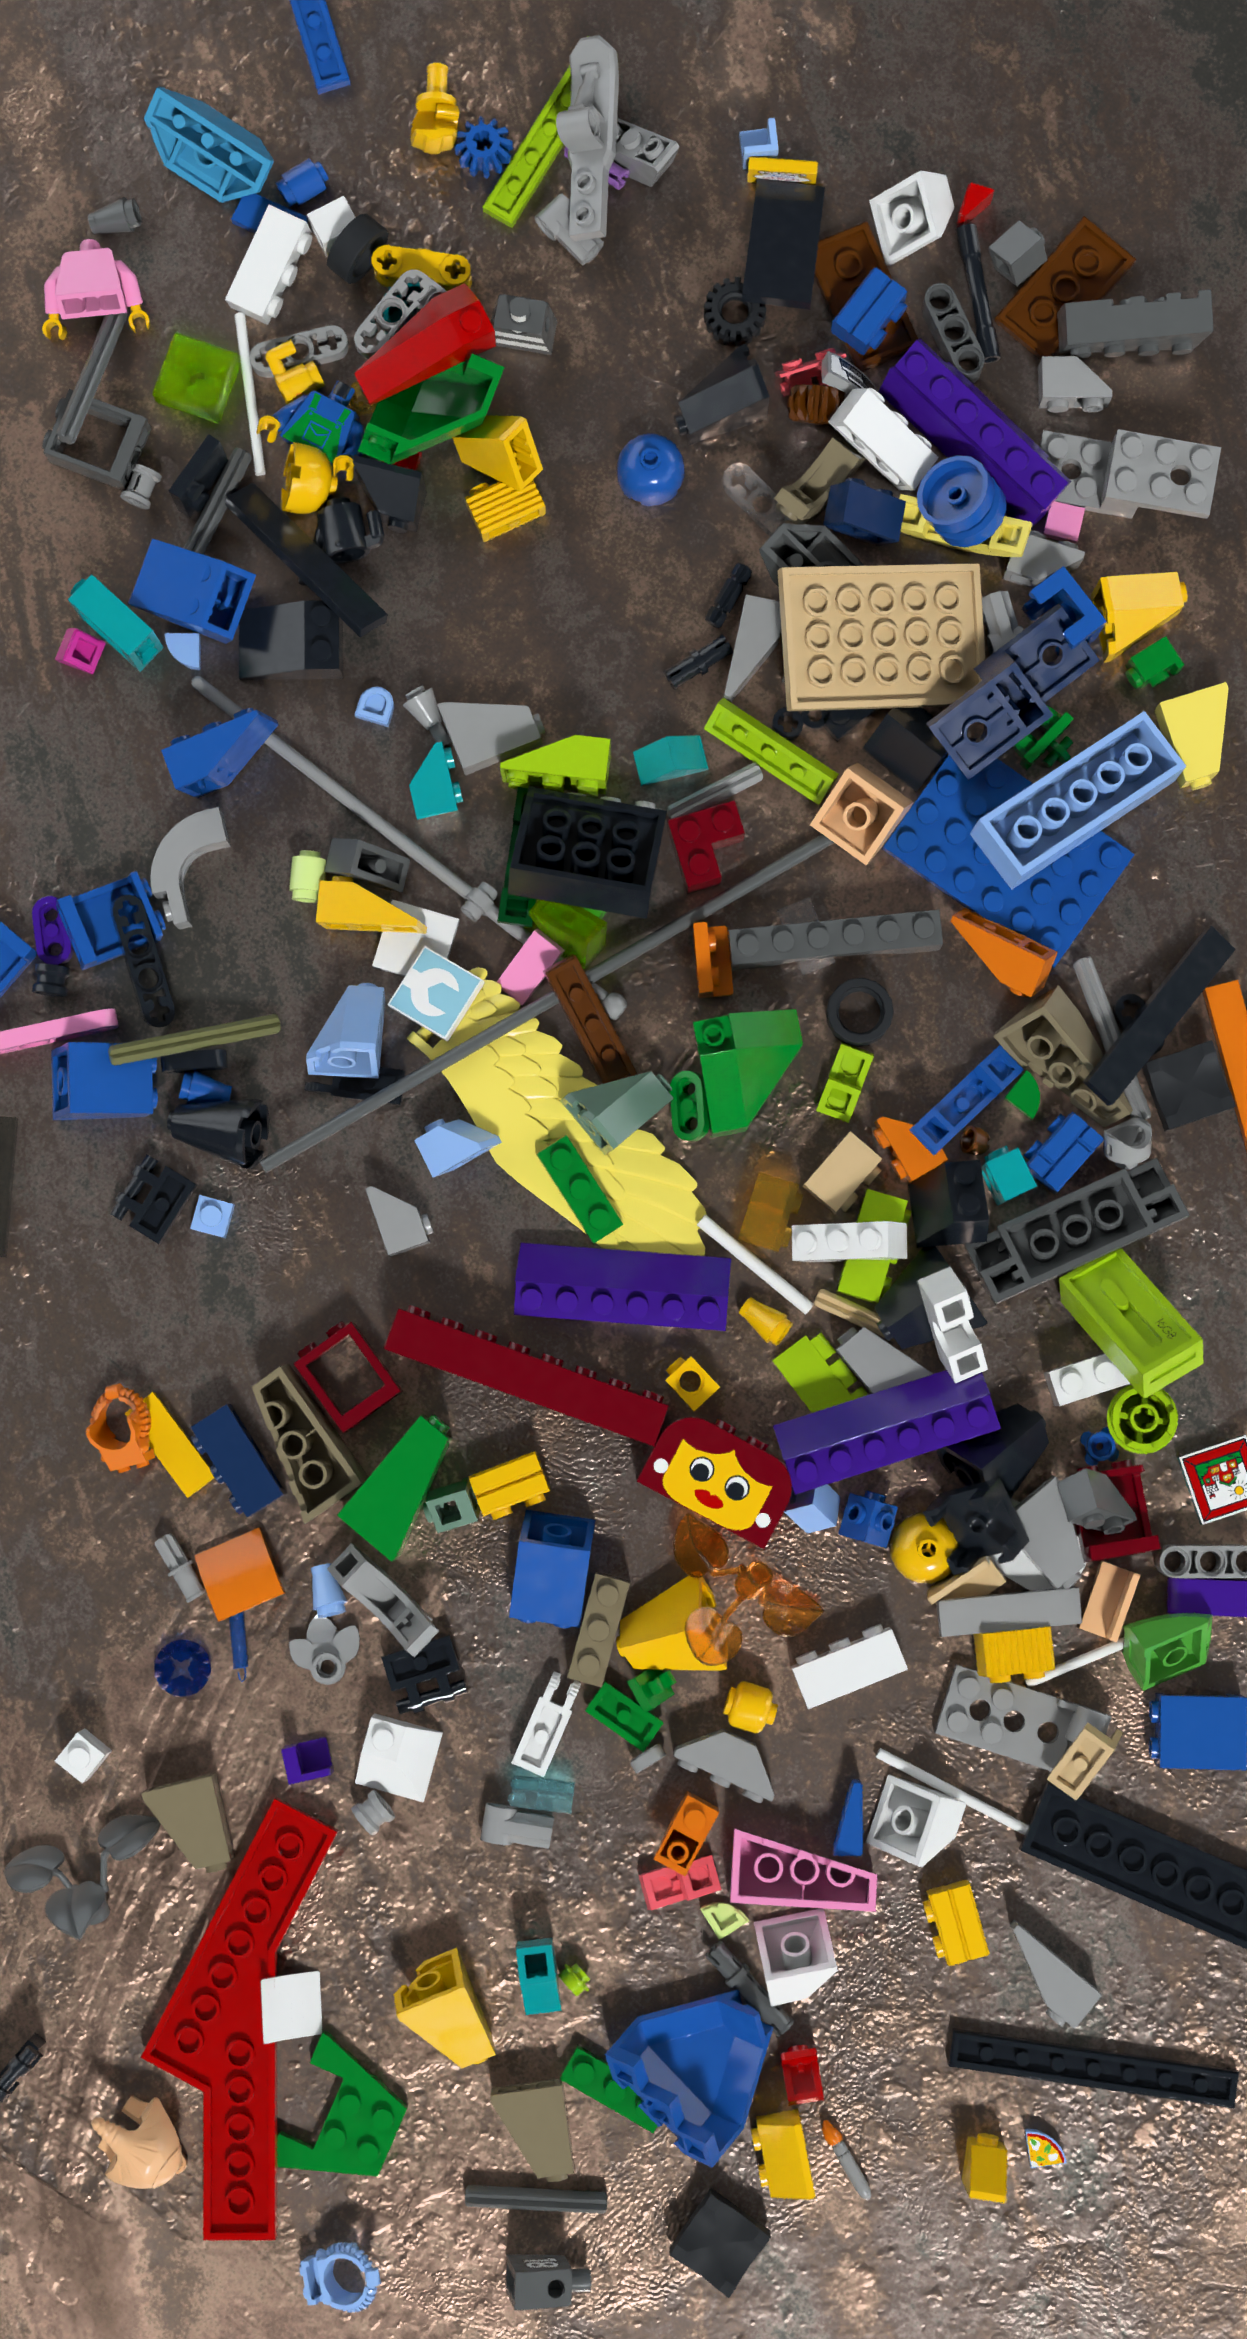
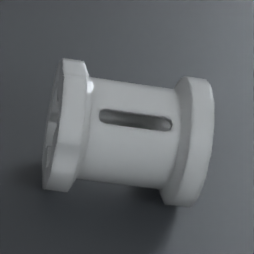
[120,464,162,509]

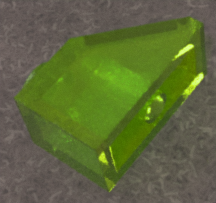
[529,900,607,969]

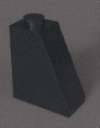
[674,344,770,445]
[874,1246,988,1349]
[936,1403,1049,1500]

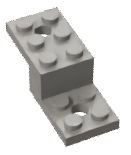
[1039,429,1221,519]

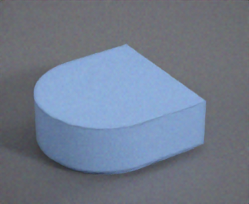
[354,686,394,727]

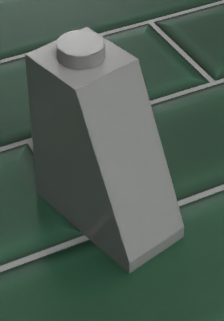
[438,702,546,776]
[1014,1476,1085,1589]

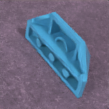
[144,87,274,203]

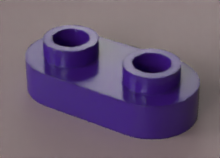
[32,896,74,966]

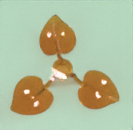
[673,1513,824,1666]

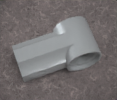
[534,193,603,265]
[982,591,1024,656]
[480,1803,554,1849]

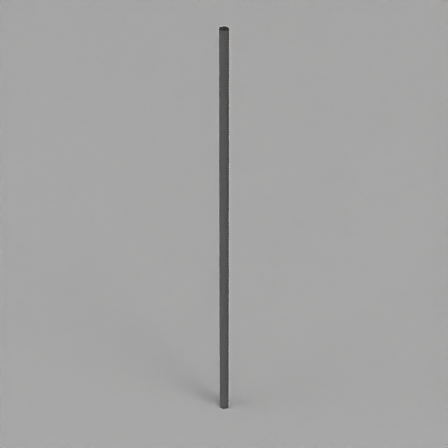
[259,834,834,1173]

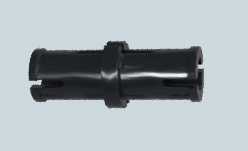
[663,634,733,690]

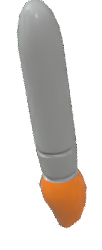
[822,2120,871,2200]

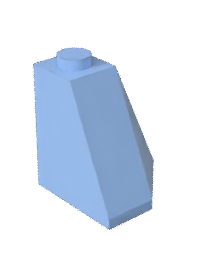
[306,983,385,1079]

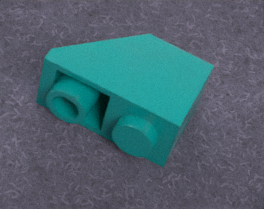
[409,741,463,820]
[516,1937,562,2015]

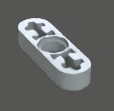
[250,325,349,378]

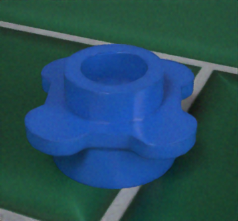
[1080,1427,1119,1466]

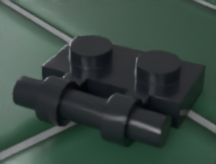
[110,1154,197,1245]
[381,1635,468,1715]
[0,2032,46,2103]

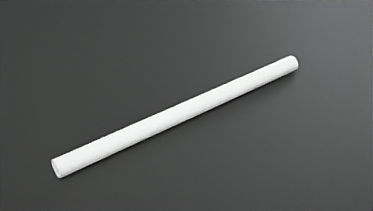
[235,313,266,476]
[1024,1637,1124,1688]
[876,1748,1028,1835]

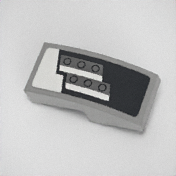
[822,351,878,397]

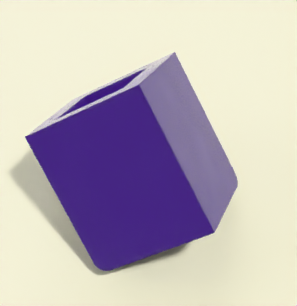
[281,1737,334,1785]

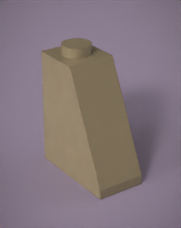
[141,1772,235,1873]
[490,2078,575,2182]

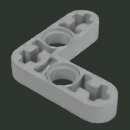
[354,269,447,359]

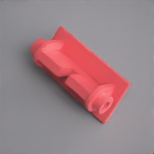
[774,348,847,397]

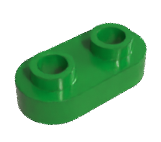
[670,1071,710,1141]

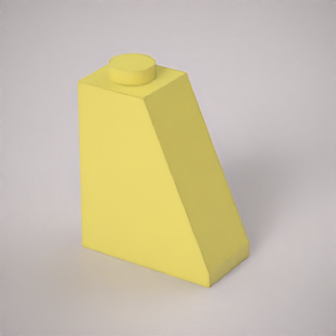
[1154,682,1229,790]

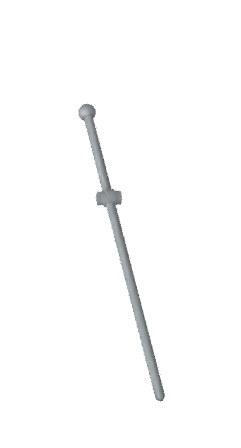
[191,676,628,1020]

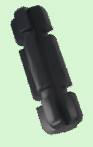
[705,563,752,628]

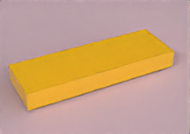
[125,1392,215,1498]

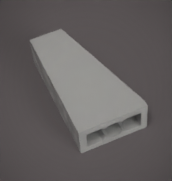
[835,1327,933,1394]

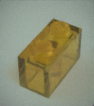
[737,1172,803,1254]

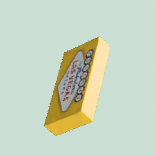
[747,156,818,185]

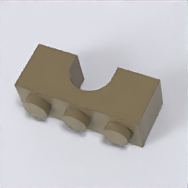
[567,1571,630,1688]

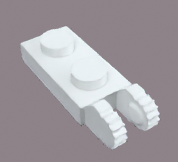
[511,1671,581,1777]

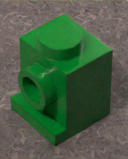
[1125,636,1184,689]

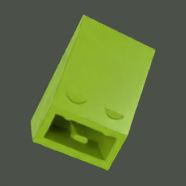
[500,735,611,798]

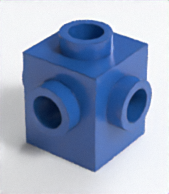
[838,1490,898,1548]

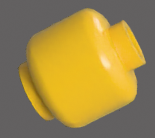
[723,1681,778,1733]

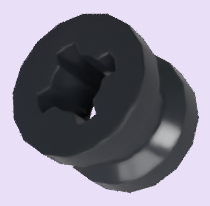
[32,963,71,997]

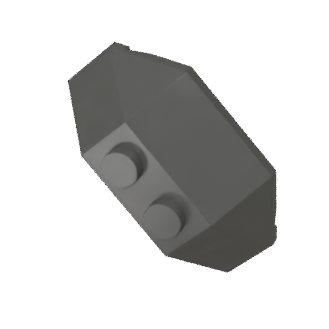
[759,523,865,587]

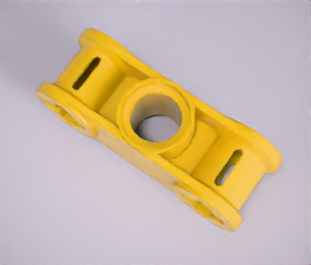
[372,245,473,291]

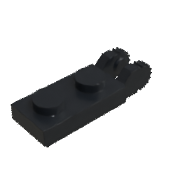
[304,1067,406,1106]

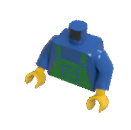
[256,380,364,481]

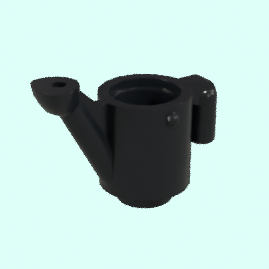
[298,497,385,586]

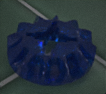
[154,1639,211,1697]

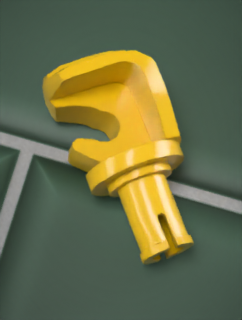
[410,63,459,154]

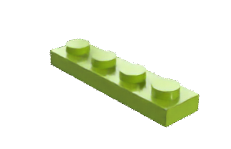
[704,698,839,805]

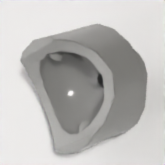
[1103,1117,1152,1170]

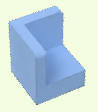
[739,118,779,170]
[784,1484,840,1533]

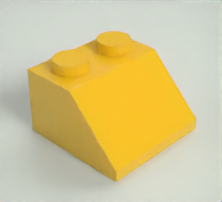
[751,2108,816,2200]

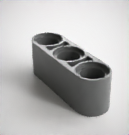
[922,283,985,384]

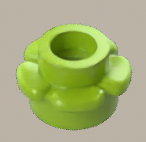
[558,1963,590,1997]

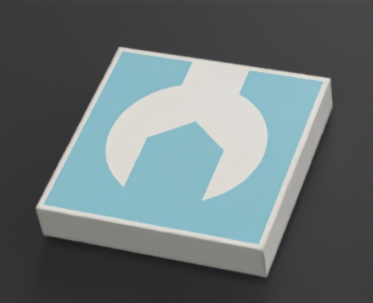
[387,946,485,1042]

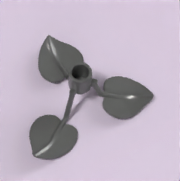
[3,1814,161,1940]

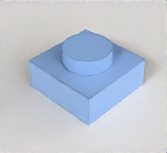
[190,1195,235,1238]

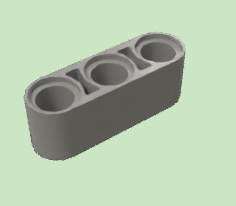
[1154,1544,1247,1578]

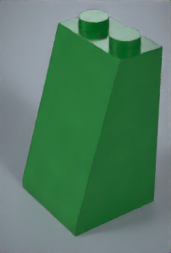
[337,1415,452,1562]

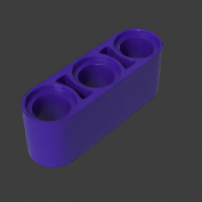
[1167,1577,1247,1617]

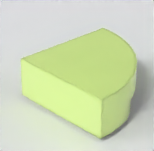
[700,1902,750,1940]

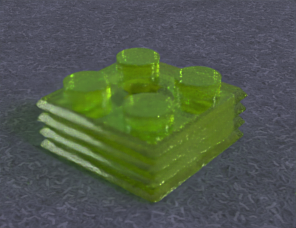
[152,333,241,423]

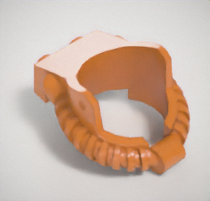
[86,1383,155,1473]

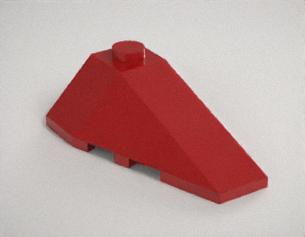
[354,283,496,406]

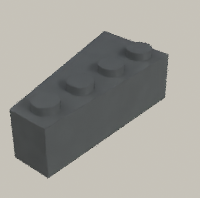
[1057,289,1213,358]

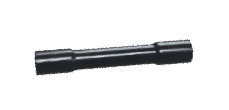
[956,224,1001,364]

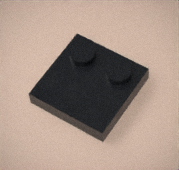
[169,434,228,518]

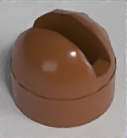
[960,1126,990,1155]

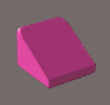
[55,628,106,675]

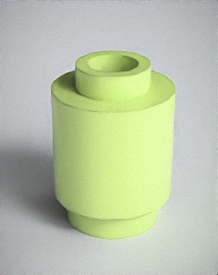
[289,850,327,903]

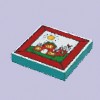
[1177,1435,1247,1525]

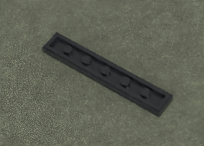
[225,483,388,637]
[1083,926,1236,1106]

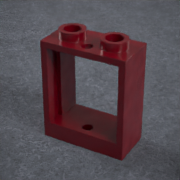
[293,1321,403,1433]

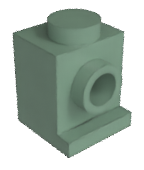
[423,1477,481,1533]

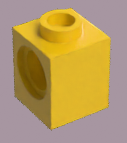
[665,1356,720,1411]

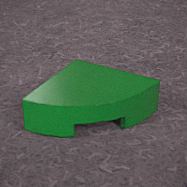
[1004,1070,1040,1120]

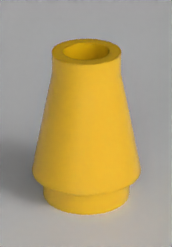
[739,1297,793,1346]

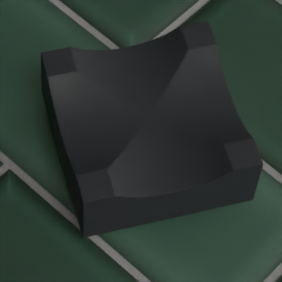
[1142,1040,1236,1132]
[669,2188,771,2298]

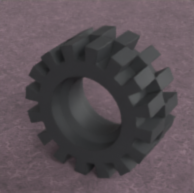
[704,277,767,347]

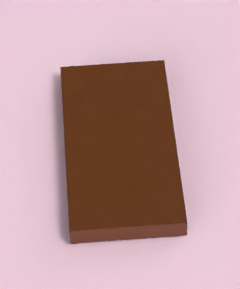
[994,216,1137,360]
[814,221,918,372]

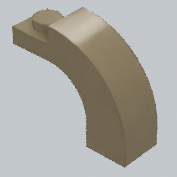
[774,435,866,525]

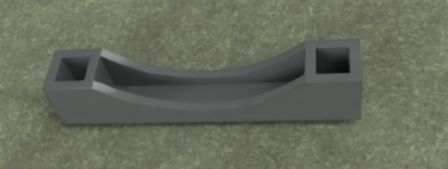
[728,910,943,971]

